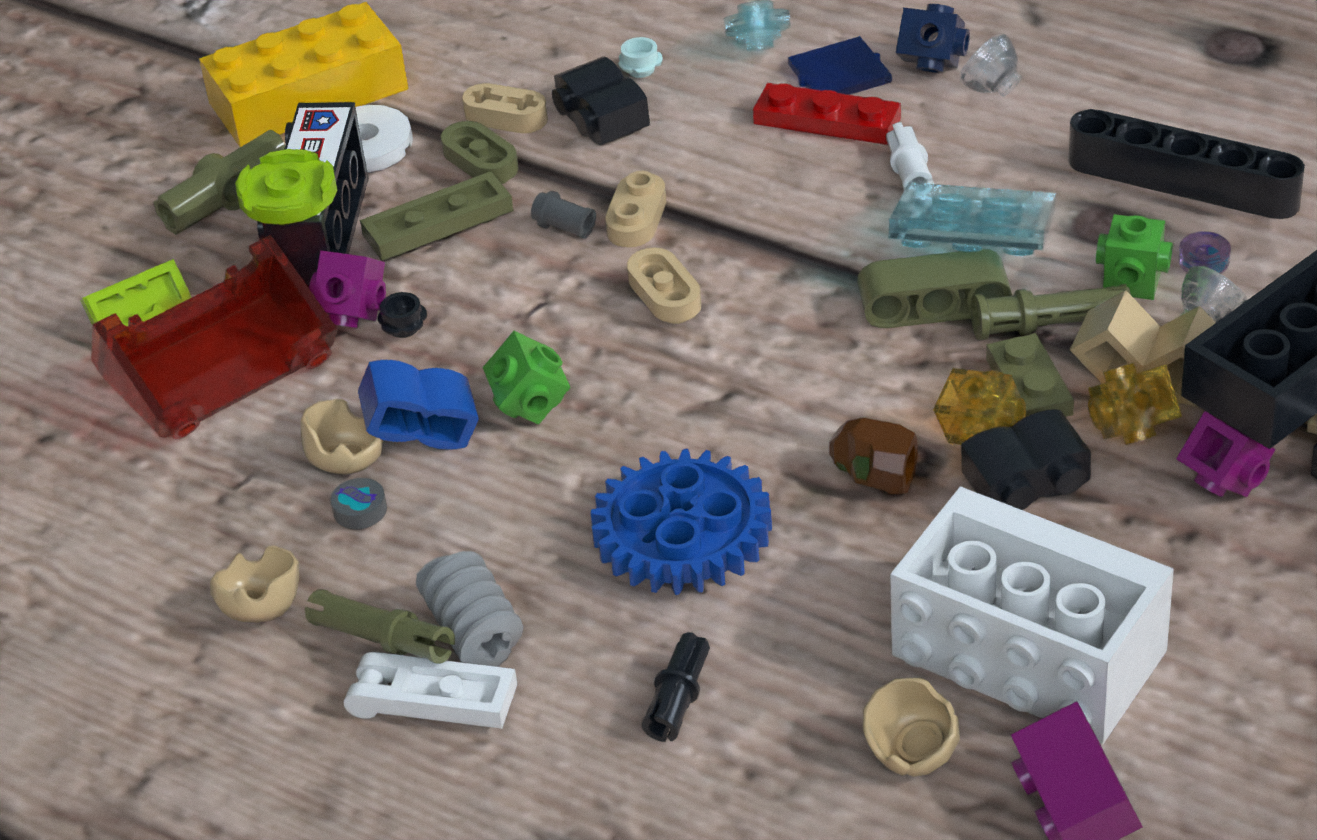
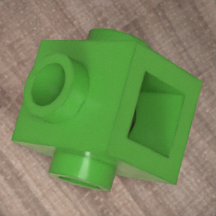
[1096,214,1173,300]
[483,331,571,425]

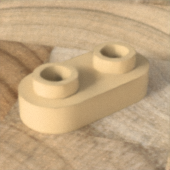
[605,171,666,247]
[627,248,701,324]

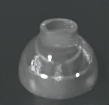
[959,34,1022,97]
[1180,266,1248,322]

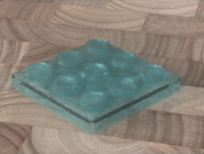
[888,182,1056,256]

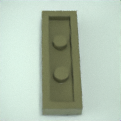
[360,171,514,261]

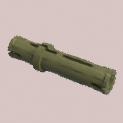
[305,589,455,664]

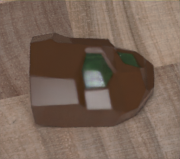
[829,418,918,494]

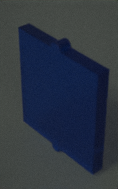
[788,36,892,95]

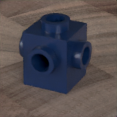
[896,4,970,73]

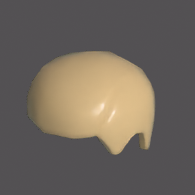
[301,399,384,475]
[210,546,299,623]
[863,678,960,777]

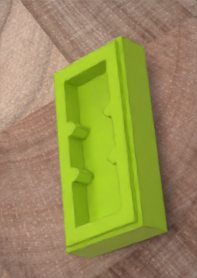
[80,259,195,345]

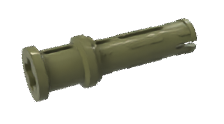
[970,284,1131,341]

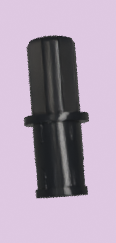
[641,632,710,742]

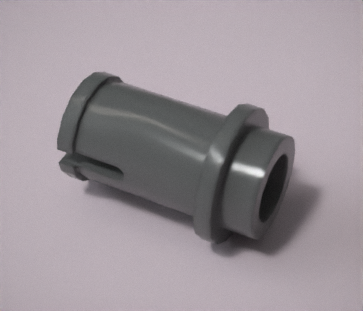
[531,191,596,239]

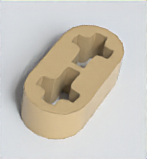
[462,83,548,133]

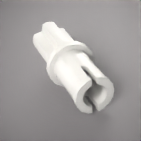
[886,122,934,198]

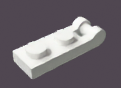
[344,652,517,729]

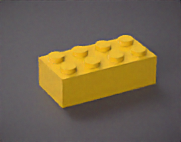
[199,2,408,147]

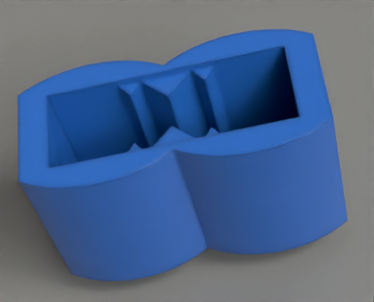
[358,360,479,450]

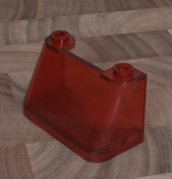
[91,235,338,440]

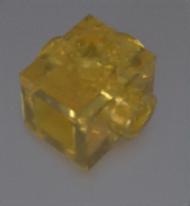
[1088,362,1182,445]
[933,368,1026,445]

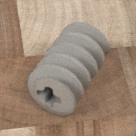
[416,551,524,667]

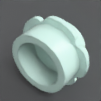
[618,37,663,78]

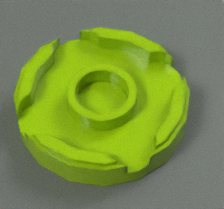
[235,149,337,225]

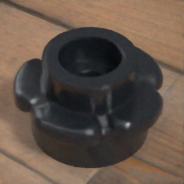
[377,292,427,338]

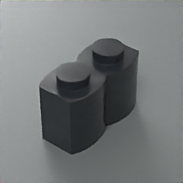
[552,56,650,145]
[961,409,1091,510]

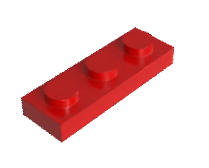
[753,83,901,145]

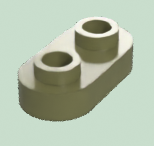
[441,121,519,184]

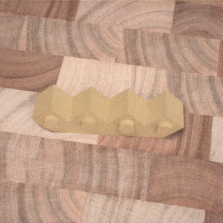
[1070,290,1317,434]

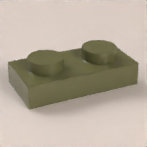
[986,333,1074,421]

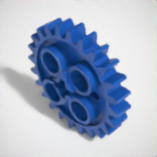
[591,449,772,595]

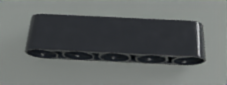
[1069,109,1305,219]

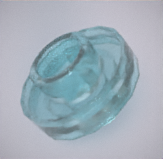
[724,0,791,51]

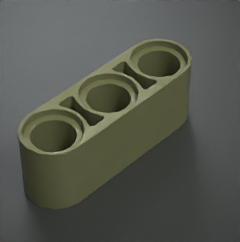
[857,249,1012,328]

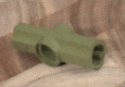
[153,129,285,235]

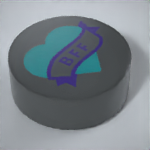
[330,478,387,529]

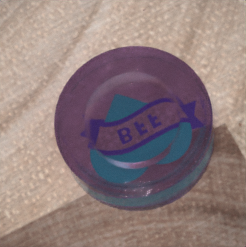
[1178,231,1231,277]

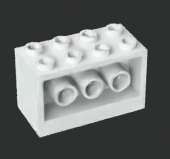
[890,487,1174,744]

